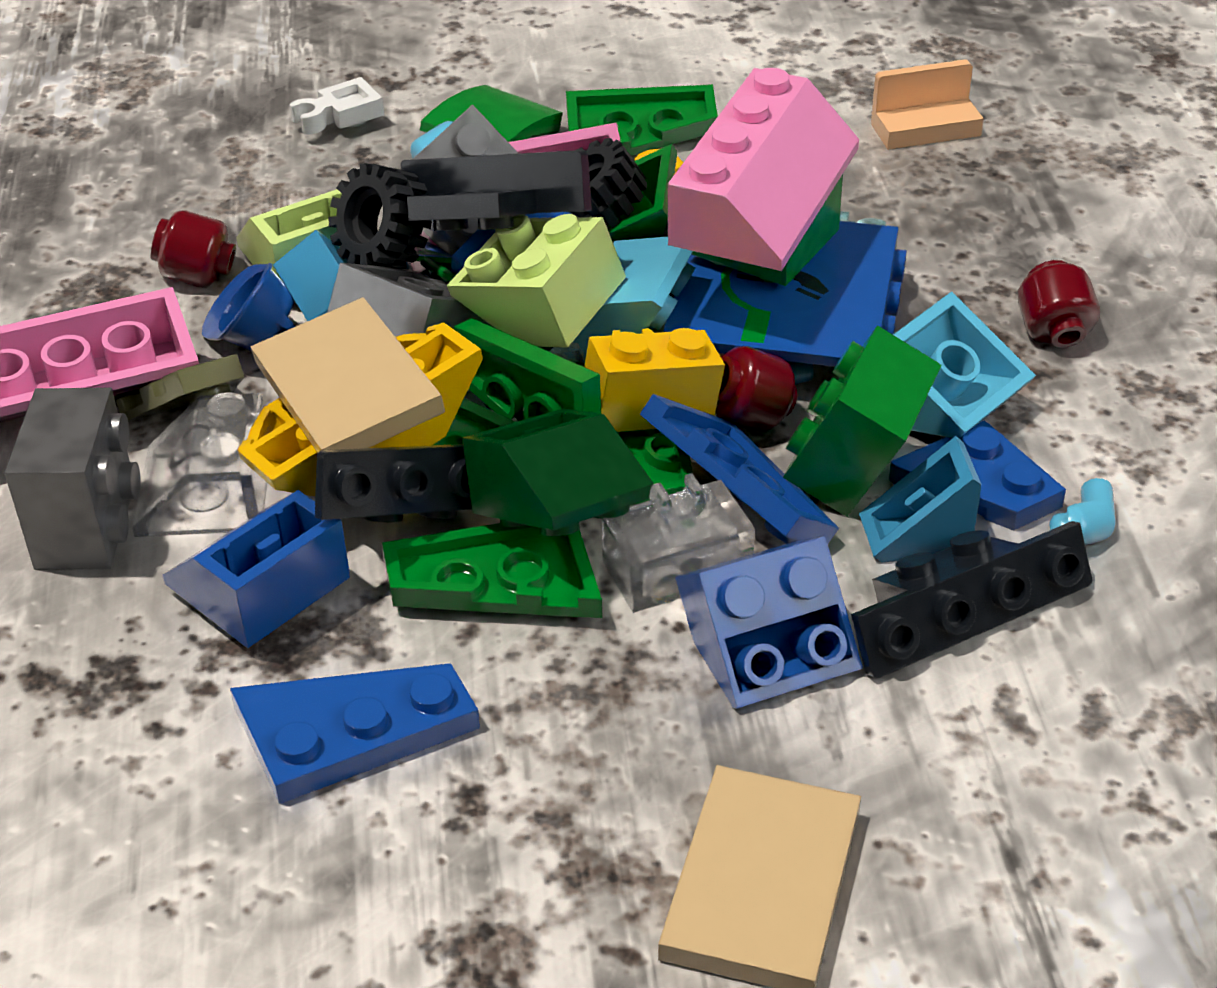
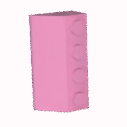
[668,68,859,271]
[0,287,199,423]

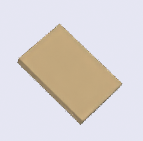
[250,297,446,453]
[658,765,861,988]

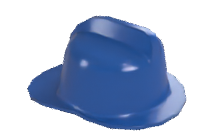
[202,263,296,351]

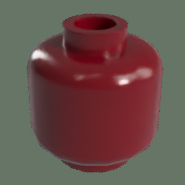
[150,210,236,288]
[1018,260,1100,348]
[715,346,798,431]

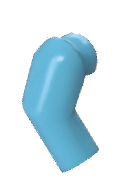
[1049,478,1116,545]

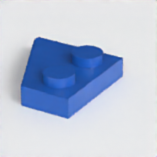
[889,420,1066,531]

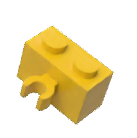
[584,328,725,432]

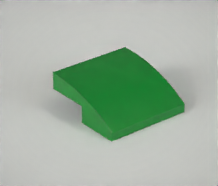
[420,85,563,142]

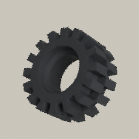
[570,138,647,229]
[329,163,432,269]

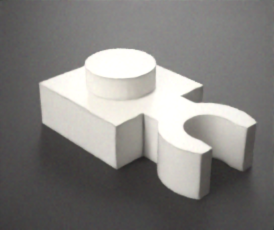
[290,77,384,135]

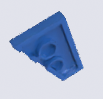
[640,394,839,544]
[230,663,480,804]

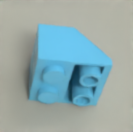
[560,237,695,363]

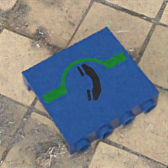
[663,221,907,367]

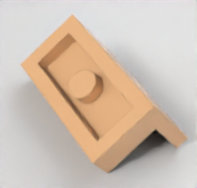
[871,59,984,150]

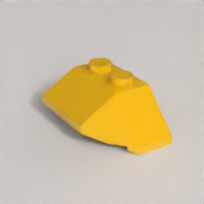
[237,322,483,497]

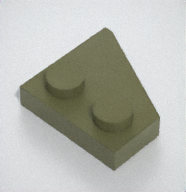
[116,354,244,422]

